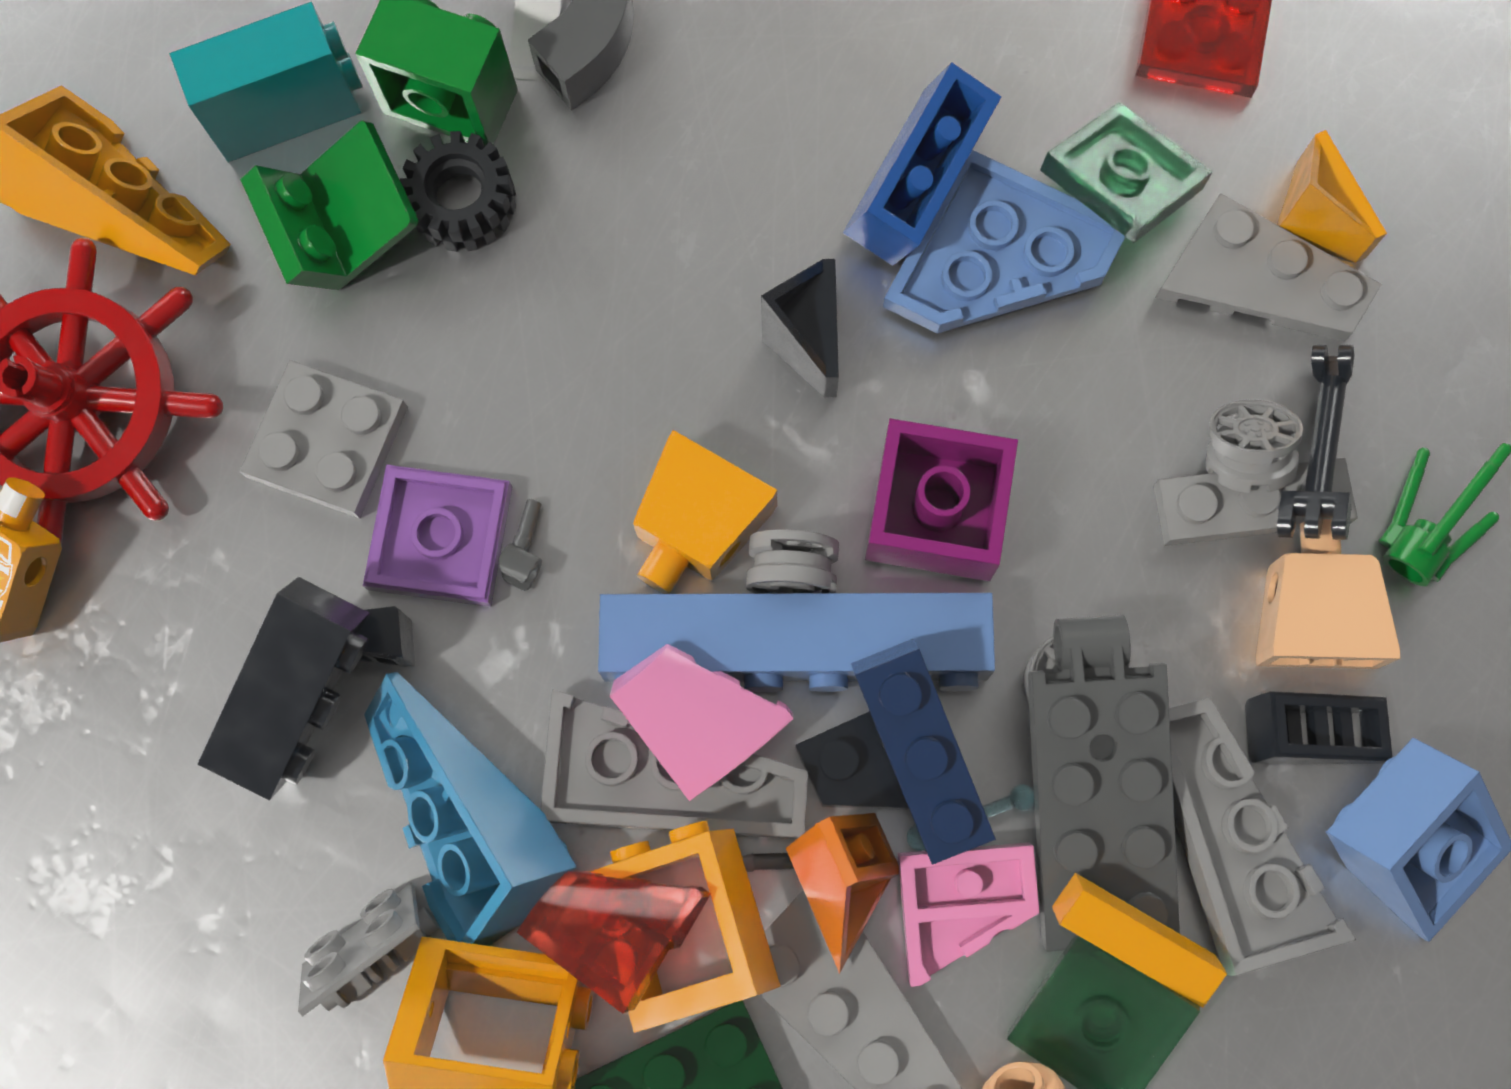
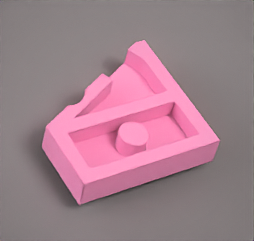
[898,842,1039,987]

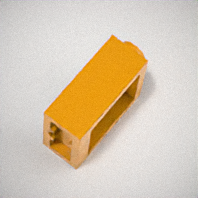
[589,821,781,1033]
[383,936,594,1089]

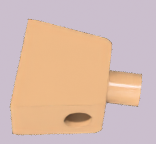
[1255,519,1401,669]

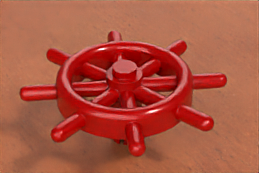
[0,238,224,545]

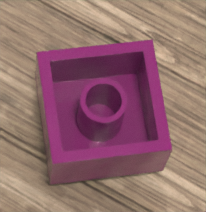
[865,418,1018,581]

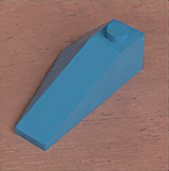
[364,672,577,946]

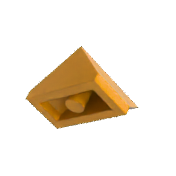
[1277,130,1387,263]

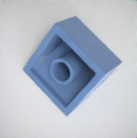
[1326,738,1511,942]

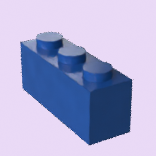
[843,62,1002,266]

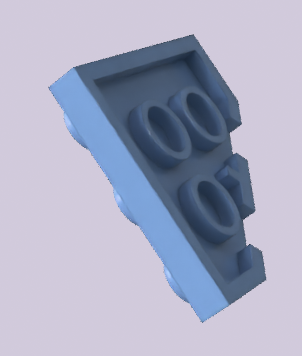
[883,150,1131,334]

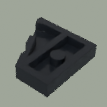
[795,711,909,810]

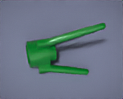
[1379,443,1511,586]

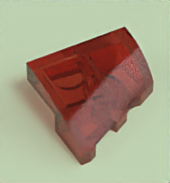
[517,870,711,1014]

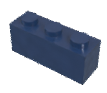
[851,639,996,865]

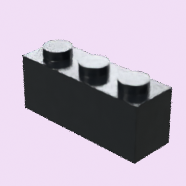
[197,577,370,801]

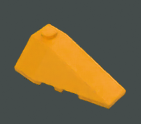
[0,85,231,275]

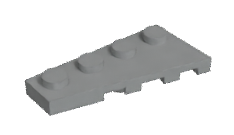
[1169,698,1356,976]
[760,890,962,1089]

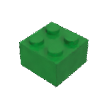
[355,0,518,146]

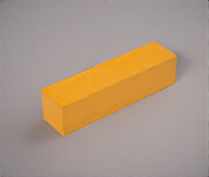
[1052,873,1227,1008]

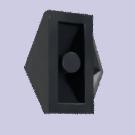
[761,259,839,397]

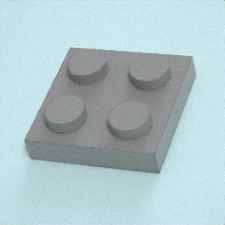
[240,360,408,518]

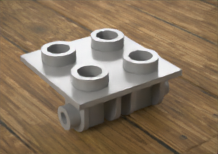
[298,883,440,1017]

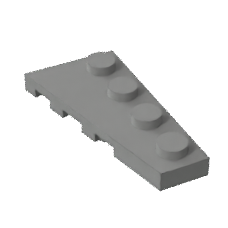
[540,689,808,839]

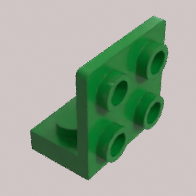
[240,121,418,290]

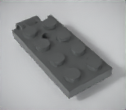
[1028,615,1180,951]

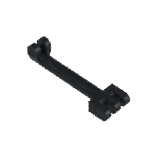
[1277,345,1355,540]

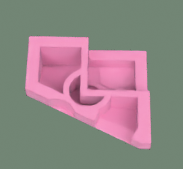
[610,644,794,801]

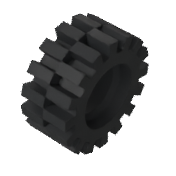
[400,131,516,252]

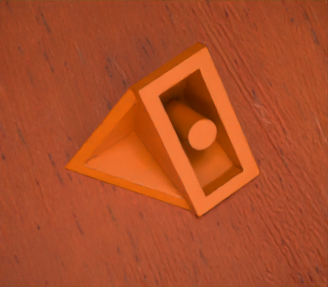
[786,813,899,974]

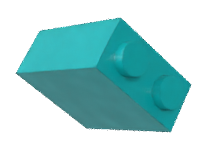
[169,1,363,163]

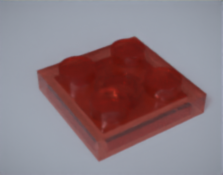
[1135,0,1272,98]

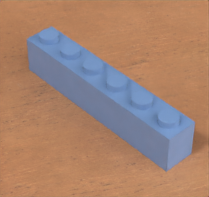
[598,593,995,692]

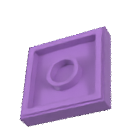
[363,465,512,607]

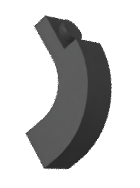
[528,0,634,110]

